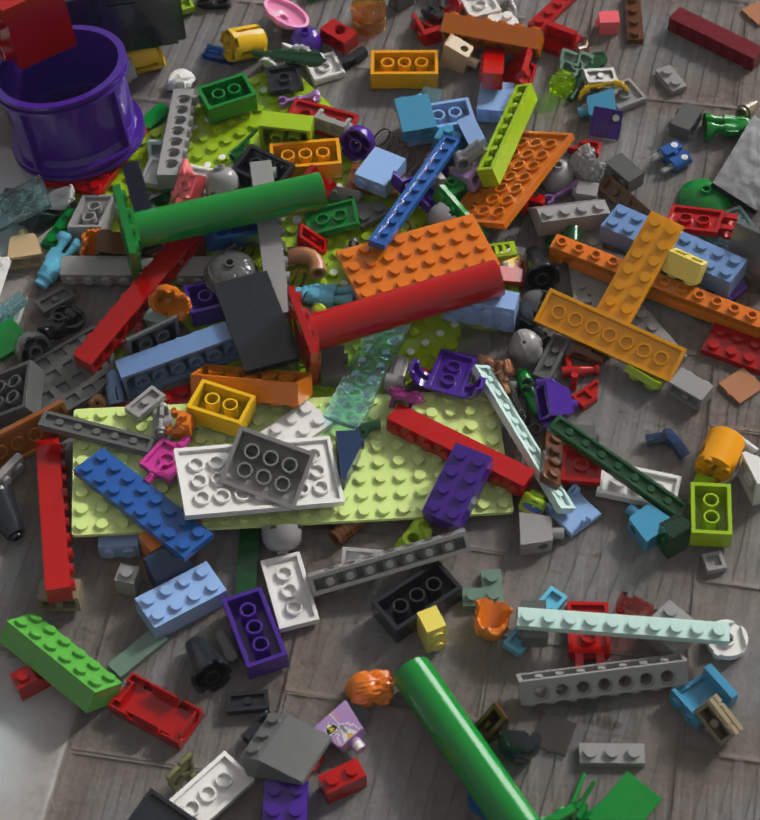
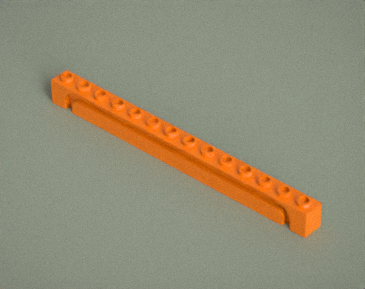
[548,234,760,339]

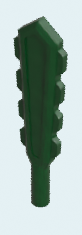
[252,48,326,68]
[567,51,608,103]

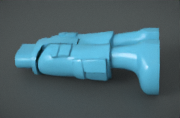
[34,231,82,290]
[296,283,357,308]

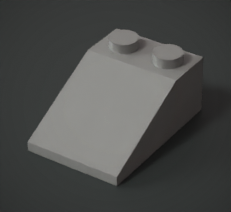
[67,194,115,242]

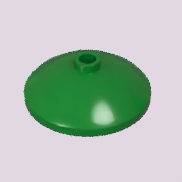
[678,178,731,213]

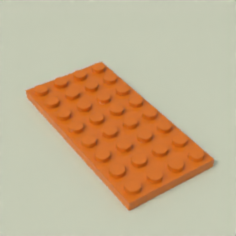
[460,131,575,230]
[336,213,501,300]

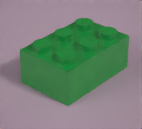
[196,72,258,124]

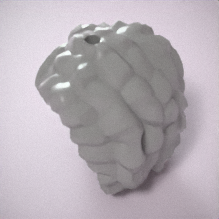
[569,143,606,183]

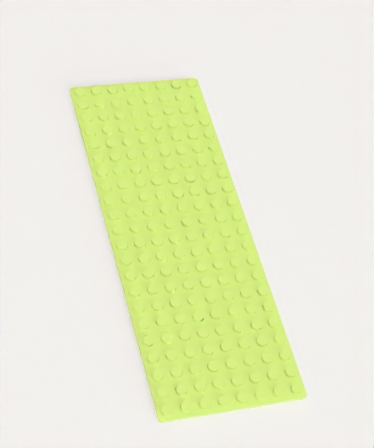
[72,390,514,538]

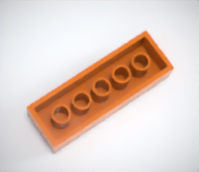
[440,11,545,59]
[190,364,312,408]

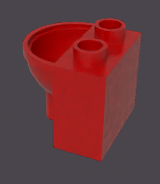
[0,0,78,70]

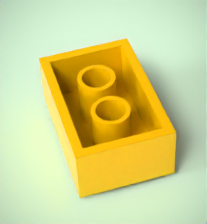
[186,379,256,437]

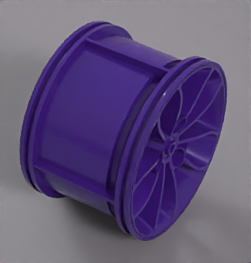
[0,25,146,182]

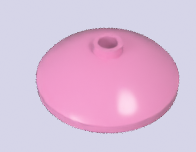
[263,0,309,31]

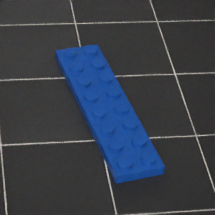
[73,448,214,562]

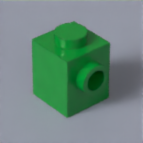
[444,175,467,202]

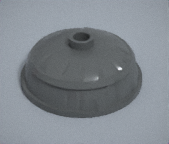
[204,250,259,294]

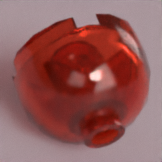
[615,591,658,617]

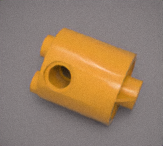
[694,426,745,483]

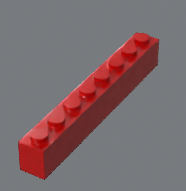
[386,403,535,498]

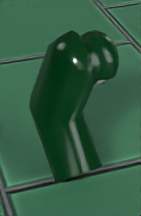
[357,421,381,439]

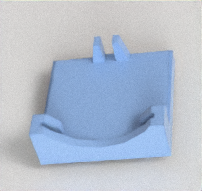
[545,484,601,538]

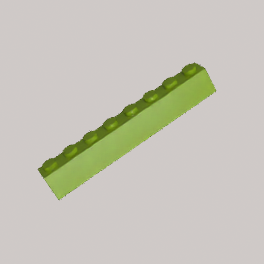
[476,83,538,187]

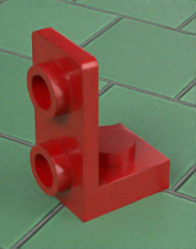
[410,13,442,47]

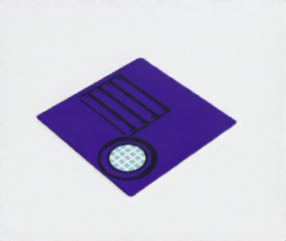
[589,106,624,141]

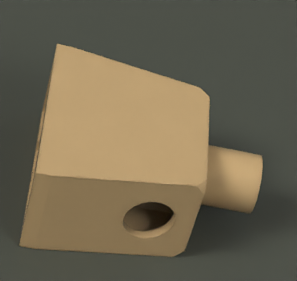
[439,34,480,73]
[7,229,44,270]

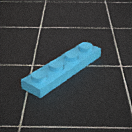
[502,586,568,658]

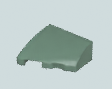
[554,48,594,81]

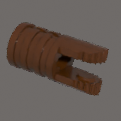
[570,341,607,366]
[328,522,366,546]

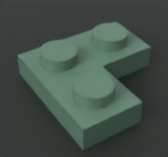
[462,569,504,610]

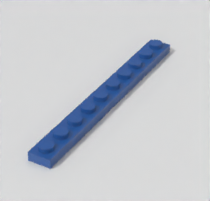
[368,134,460,251]

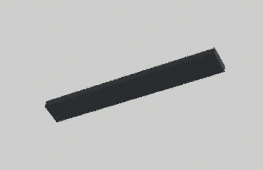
[121,160,164,256]

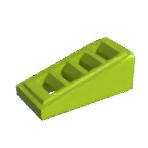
[490,241,518,262]

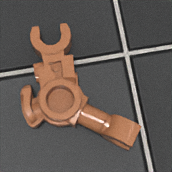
[477,354,513,394]

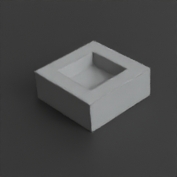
[701,550,727,575]

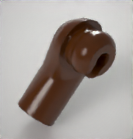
[571,39,590,53]

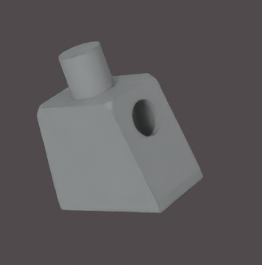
[518,512,564,555]

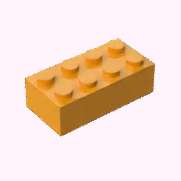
[370,50,438,89]
[269,138,342,179]

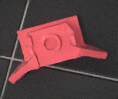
[168,158,206,204]

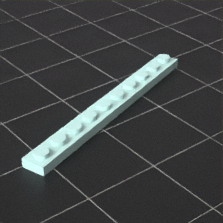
[471,364,576,513]
[517,607,730,645]

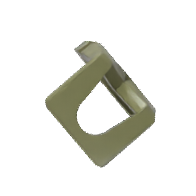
[166,752,198,794]

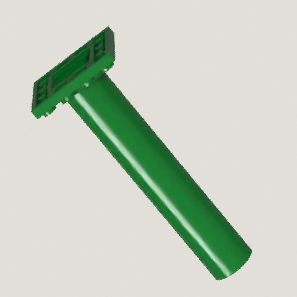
[112,172,327,280]
[393,657,576,820]

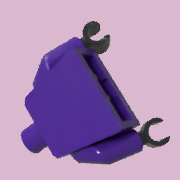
[522,378,578,436]

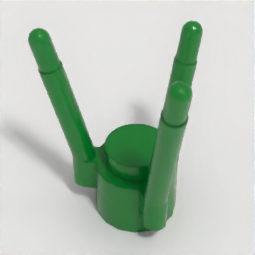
[228,129,270,164]
[568,772,603,820]

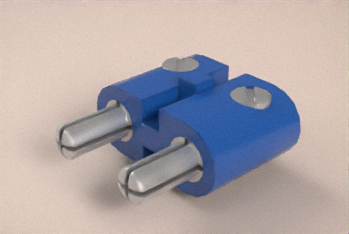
[650,140,692,174]

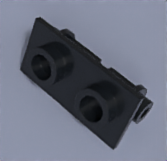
[515,315,551,348]

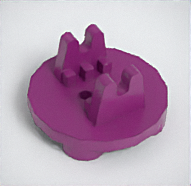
[386,385,424,410]

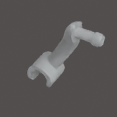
[504,0,525,20]

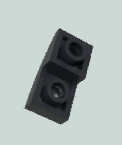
[196,0,232,10]

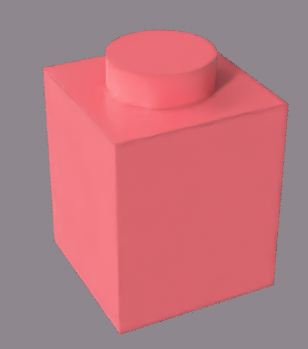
[595,11,620,35]

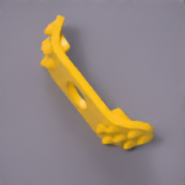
[578,79,628,101]

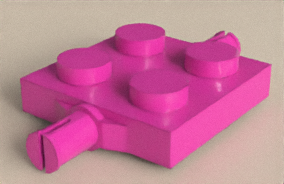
[139,435,191,485]

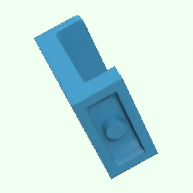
[394,93,437,142]
[669,663,738,730]

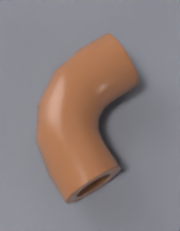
[287,246,327,280]

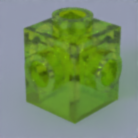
[549,68,575,98]

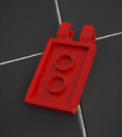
[667,204,738,240]
[567,601,611,667]

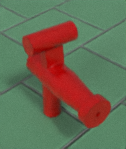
[560,355,600,392]

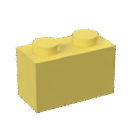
[662,248,709,286]
[417,605,446,653]

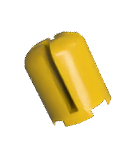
[220,24,267,62]
[126,46,166,75]

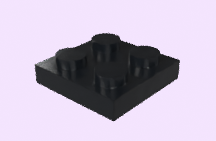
[265,63,304,96]

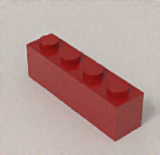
[479,47,505,90]

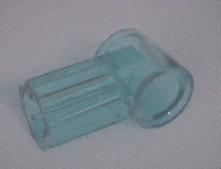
[0,291,29,324]

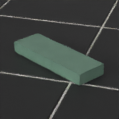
[107,630,169,681]

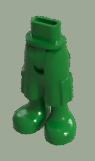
[702,113,750,142]

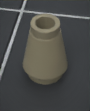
[735,100,759,118]

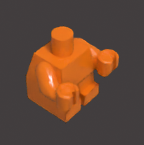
[165,407,196,442]

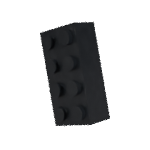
[371,560,463,643]

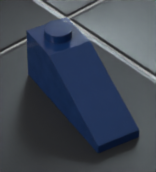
[335,430,364,490]

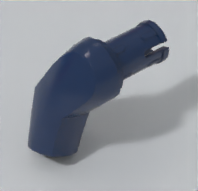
[645,428,690,460]

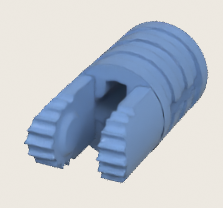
[105,369,125,405]

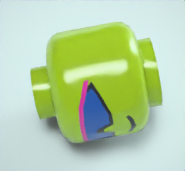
[518,489,547,515]

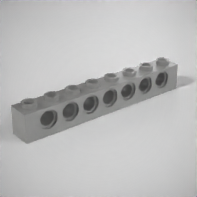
[156,88,198,189]
[308,528,472,597]
[516,653,689,707]

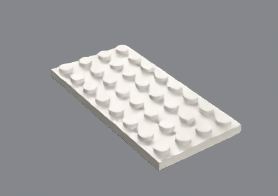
[173,436,345,520]

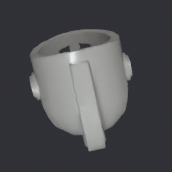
[509,329,543,368]

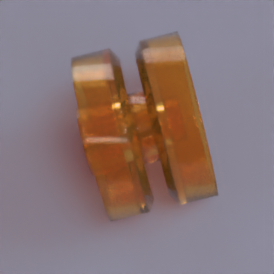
[351,0,387,36]

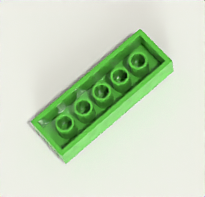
[0,612,122,713]

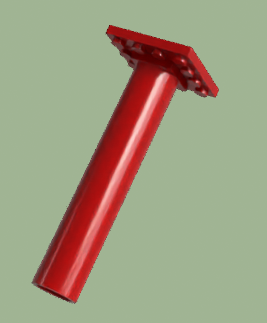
[287,260,505,385]

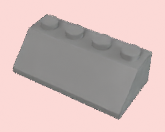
[528,199,610,237]

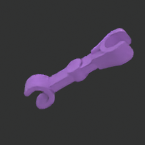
[278,90,321,109]
[545,179,581,205]

